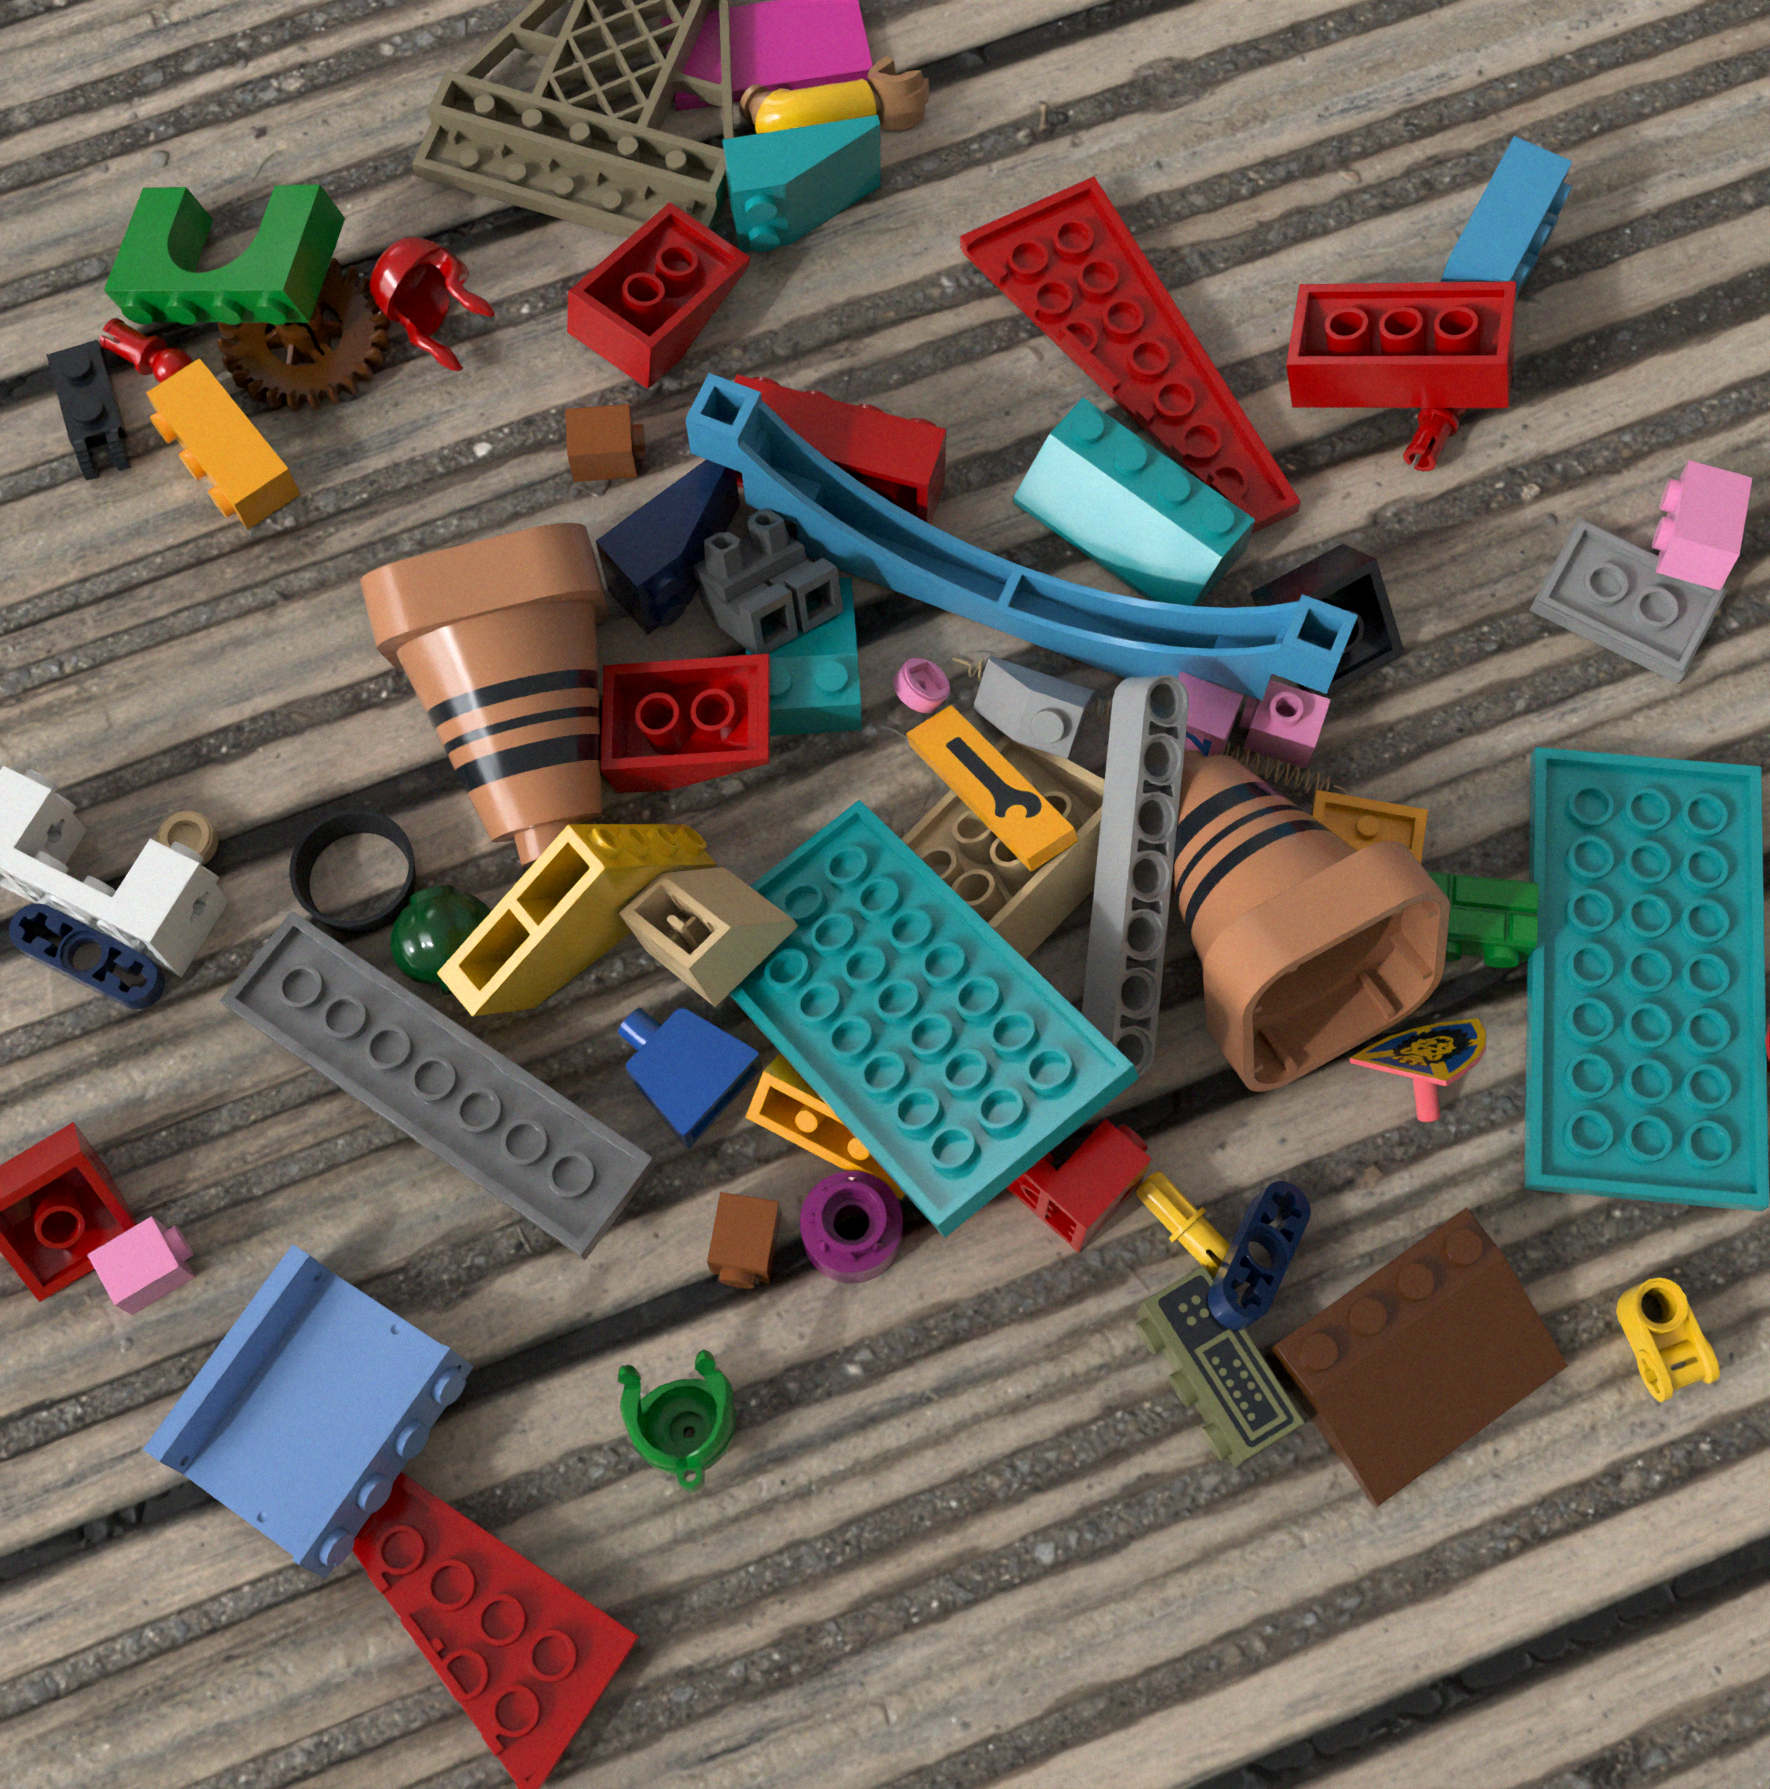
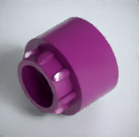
[800,1171,903,1284]

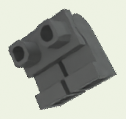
[692,508,843,654]

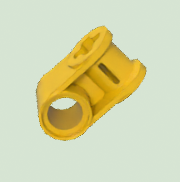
[1616,1277,1720,1402]

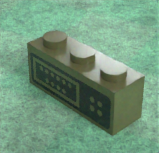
[1136,1265,1304,1468]

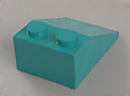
[722,115,881,252]
[746,577,862,736]

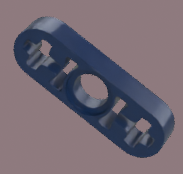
[9,903,165,1010]
[1208,1181,1311,1330]

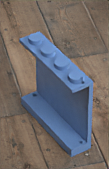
[143,1244,474,1579]

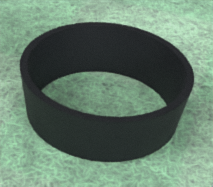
[289,809,416,933]

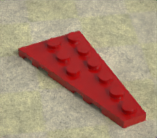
[352,1472,641,1789]

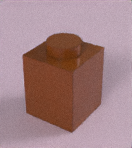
[565,404,646,482]
[707,1192,782,1289]

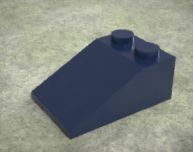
[596,459,740,635]

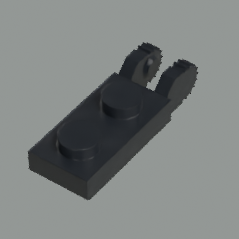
[47,340,131,481]

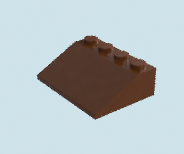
[1265,1207,1567,1507]

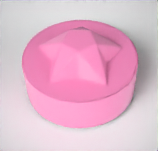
[893,658,950,713]

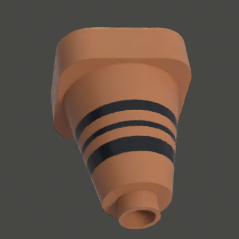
[360,523,610,867]
[1171,750,1450,1092]

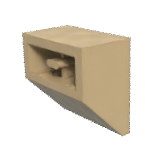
[619,867,798,1007]

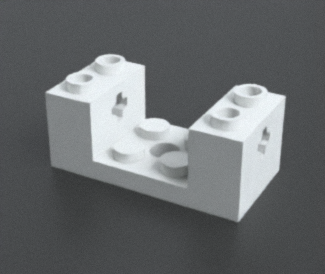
[0,766,229,977]

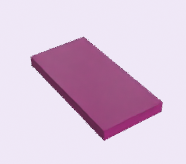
[660,0,873,111]

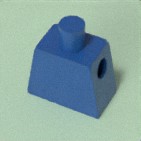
[618,1007,762,1149]

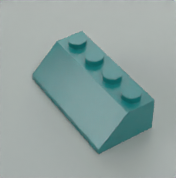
[1013,397,1255,606]

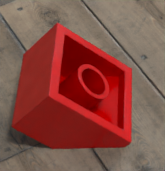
[0,1122,138,1302]

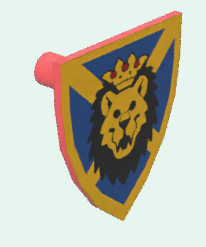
[1350,1018,1486,1122]

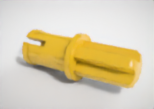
[1136,1171,1230,1279]

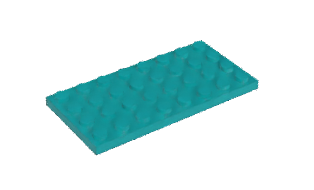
[1524,747,1769,1212]
[729,799,1140,1238]

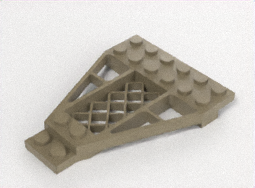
[412,0,734,238]

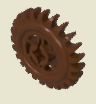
[217,258,391,412]

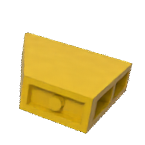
[437,824,716,1017]

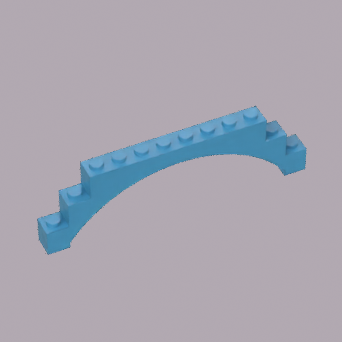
[685,373,1358,701]

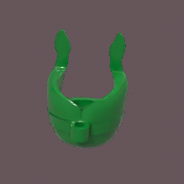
[618,1350,737,1492]

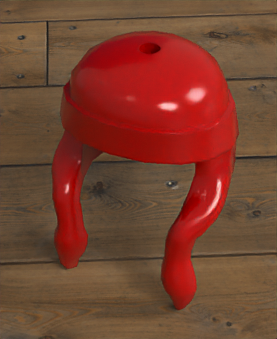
[369,236,495,372]

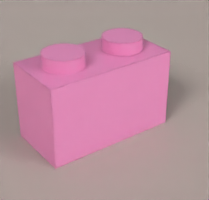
[1652,460,1753,591]

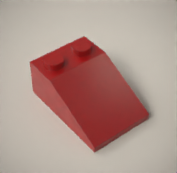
[567,202,751,389]
[600,653,771,793]

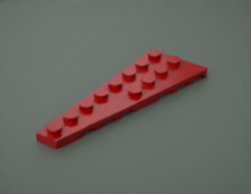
[960,176,1301,534]

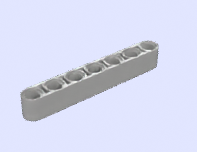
[1082,675,1189,1077]

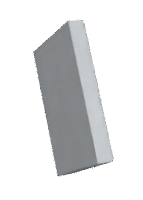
[1529,518,1728,684]

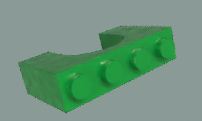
[104,184,345,325]

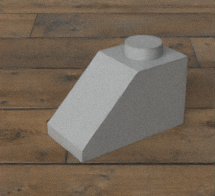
[973,656,1094,759]

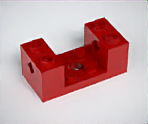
[1006,1119,1152,1253]

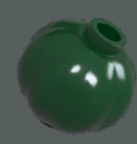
[390,885,491,995]

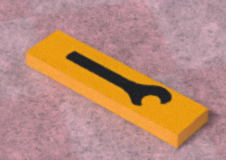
[906,705,1078,872]

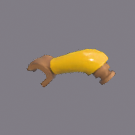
[739,56,930,134]

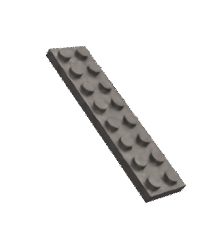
[219,911,657,1260]

